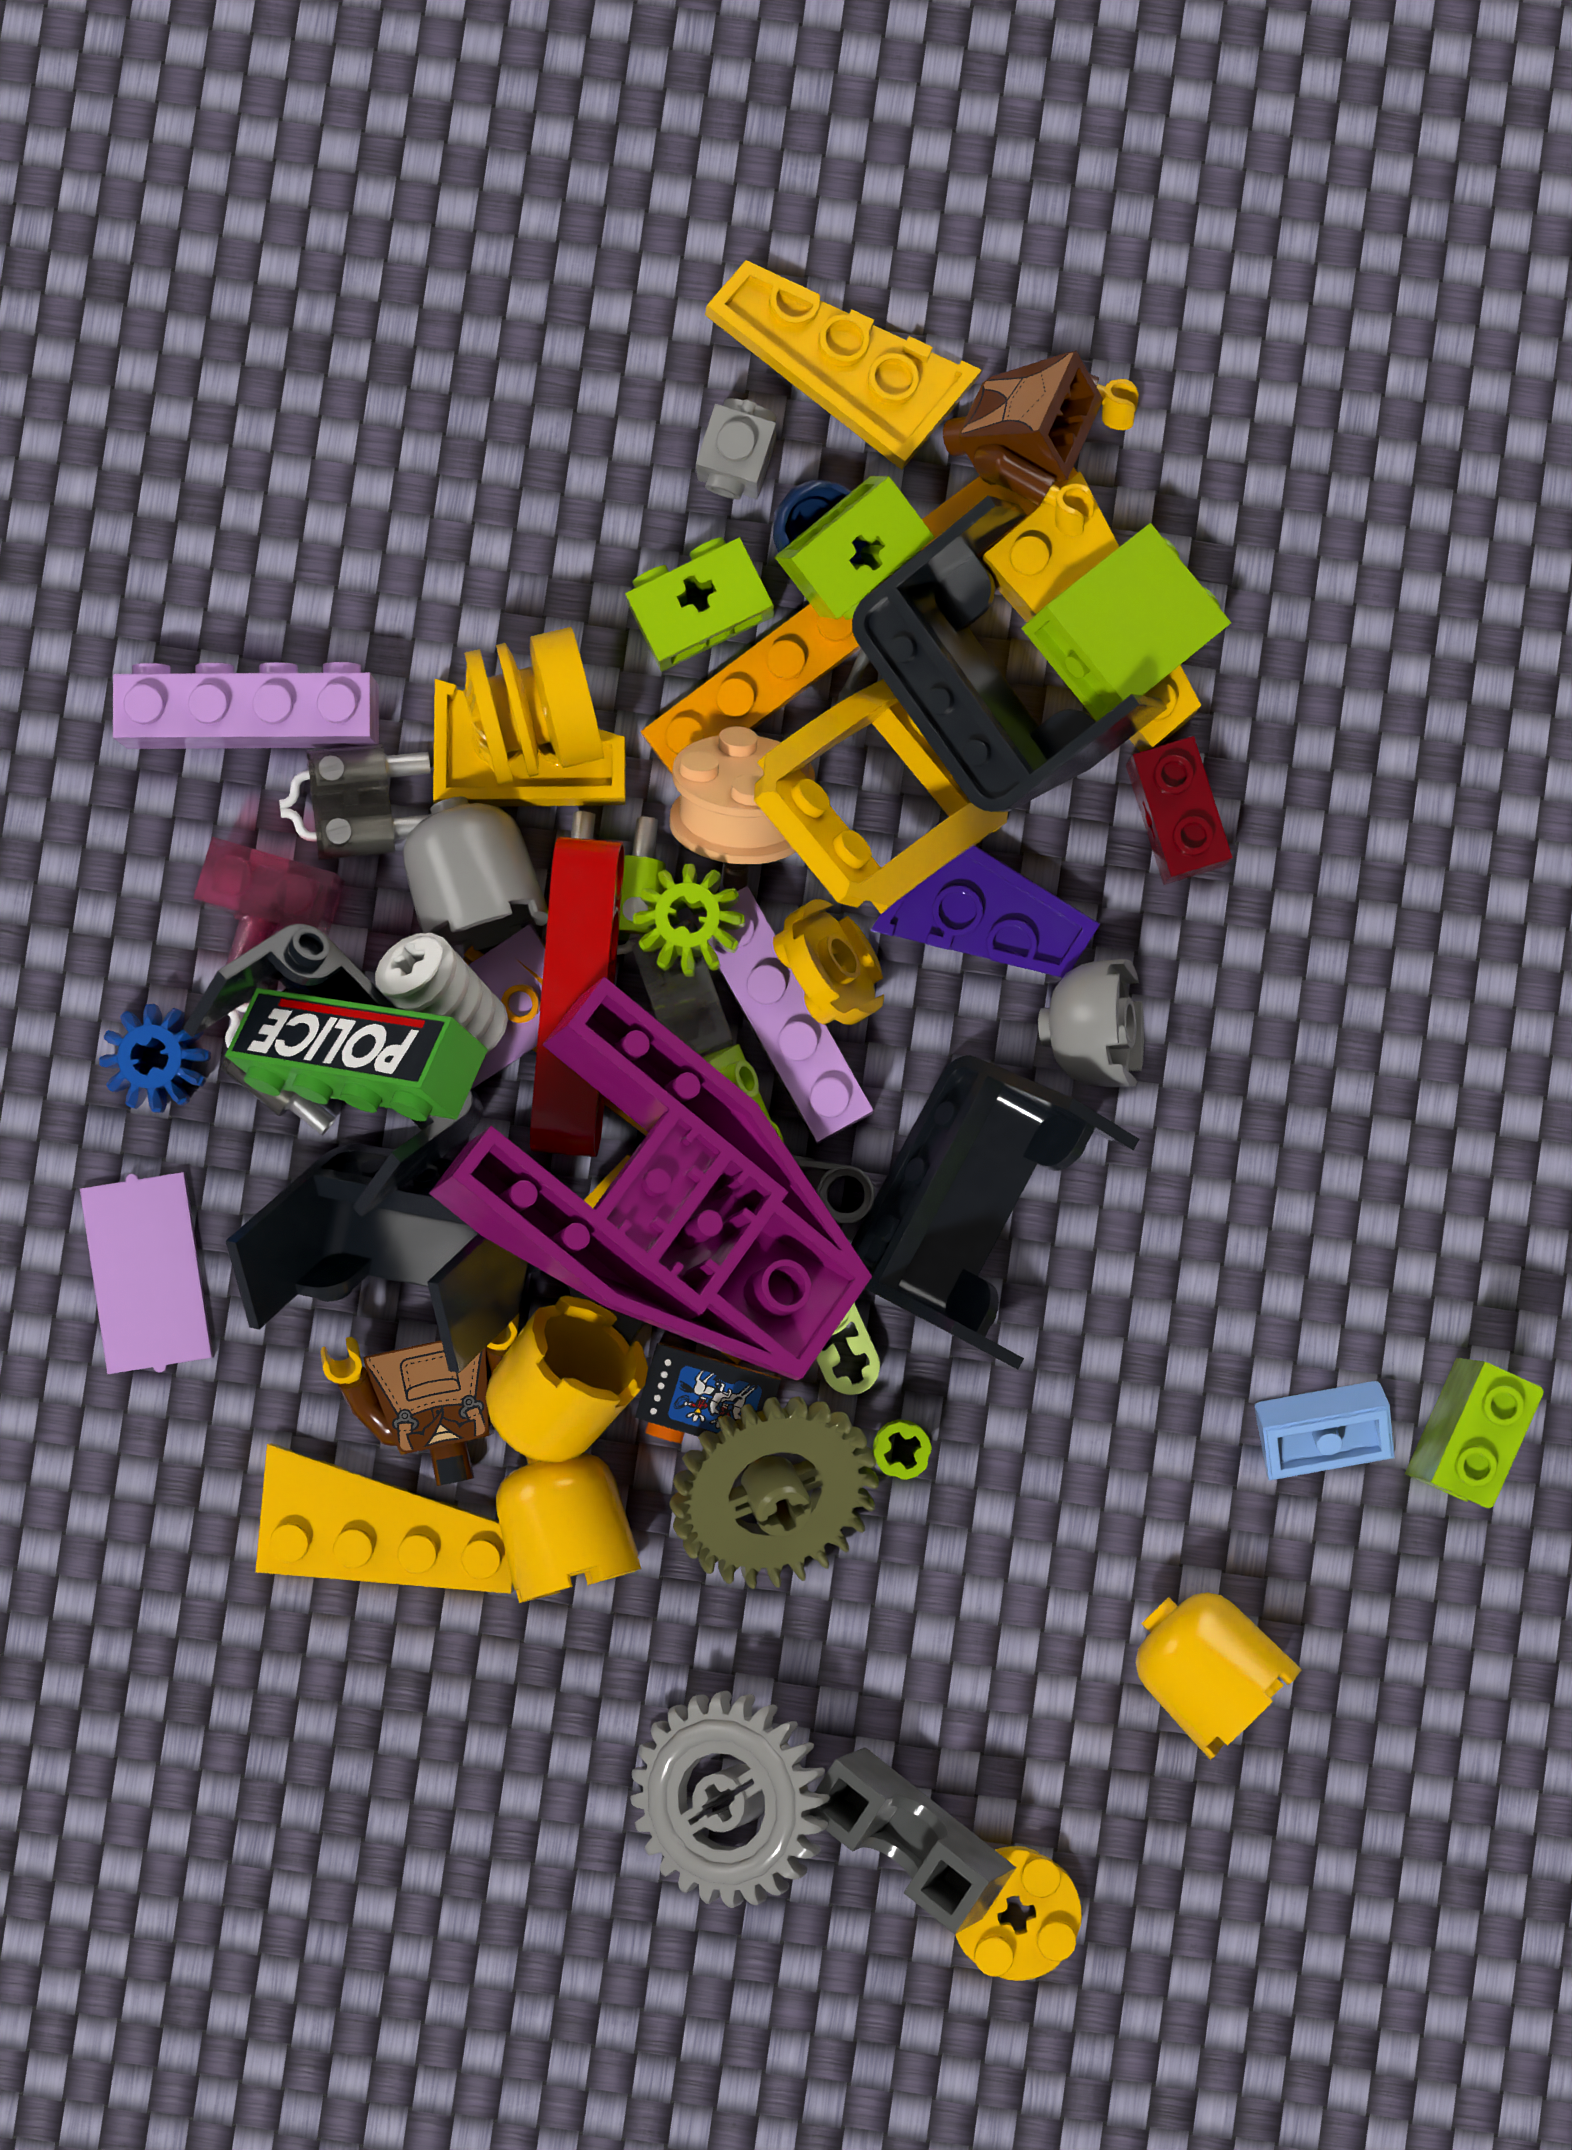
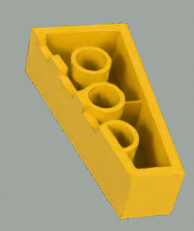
[982,471,1201,752]

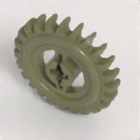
[669,1397,879,1589]

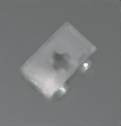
[629,918,733,1057]

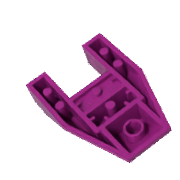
[429,977,872,1381]

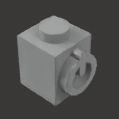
[696,398,777,500]

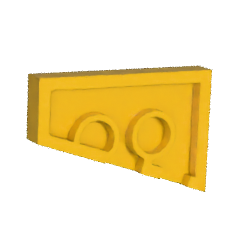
[433,679,626,807]

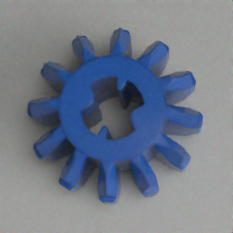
[99,1004,211,1113]

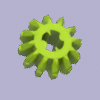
[633,864,745,977]

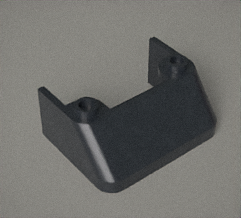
[852,496,1167,812]
[183,924,483,1217]
[851,1055,1140,1370]
[226,1144,530,1373]

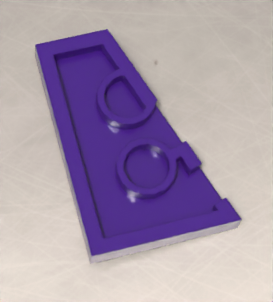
[870,822,1100,978]

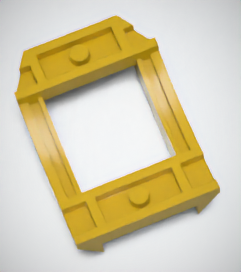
[754,679,1008,914]

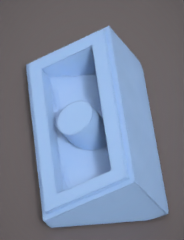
[1255,1381,1395,1481]

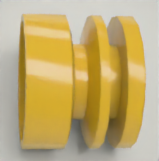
[464,627,604,785]

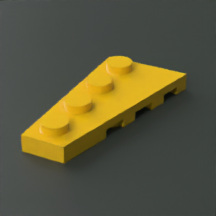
[705,260,982,470]
[255,1443,513,1594]

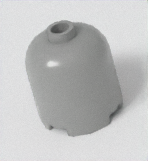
[403,797,548,953]

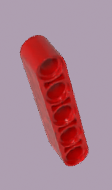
[530,837,625,1157]

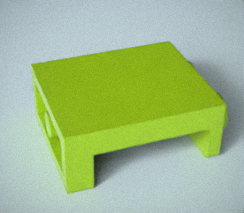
[1021,523,1231,721]
[1405,1358,1544,1508]

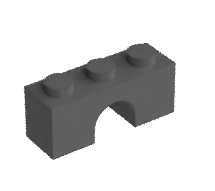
[809,1747,1016,1934]

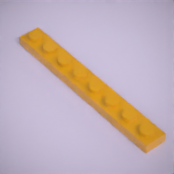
[640,467,1078,775]

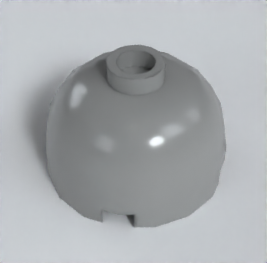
[1038,959,1144,1088]

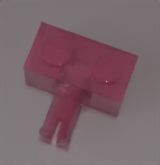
[193,837,345,966]

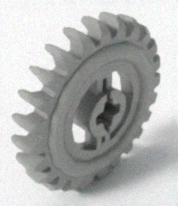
[630,1691,830,1908]

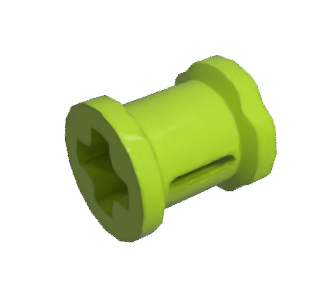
[873,1419,932,1480]

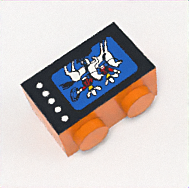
[635,1342,781,1444]

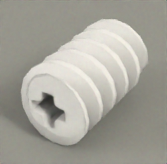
[375,933,508,1054]

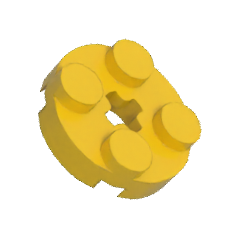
[773,899,884,1025]
[955,1846,1082,1981]

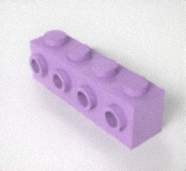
[113,662,379,749]

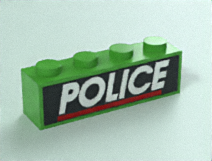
[225,988,488,1121]

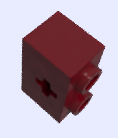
[1126,736,1233,885]

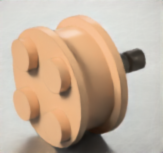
[669,726,815,891]

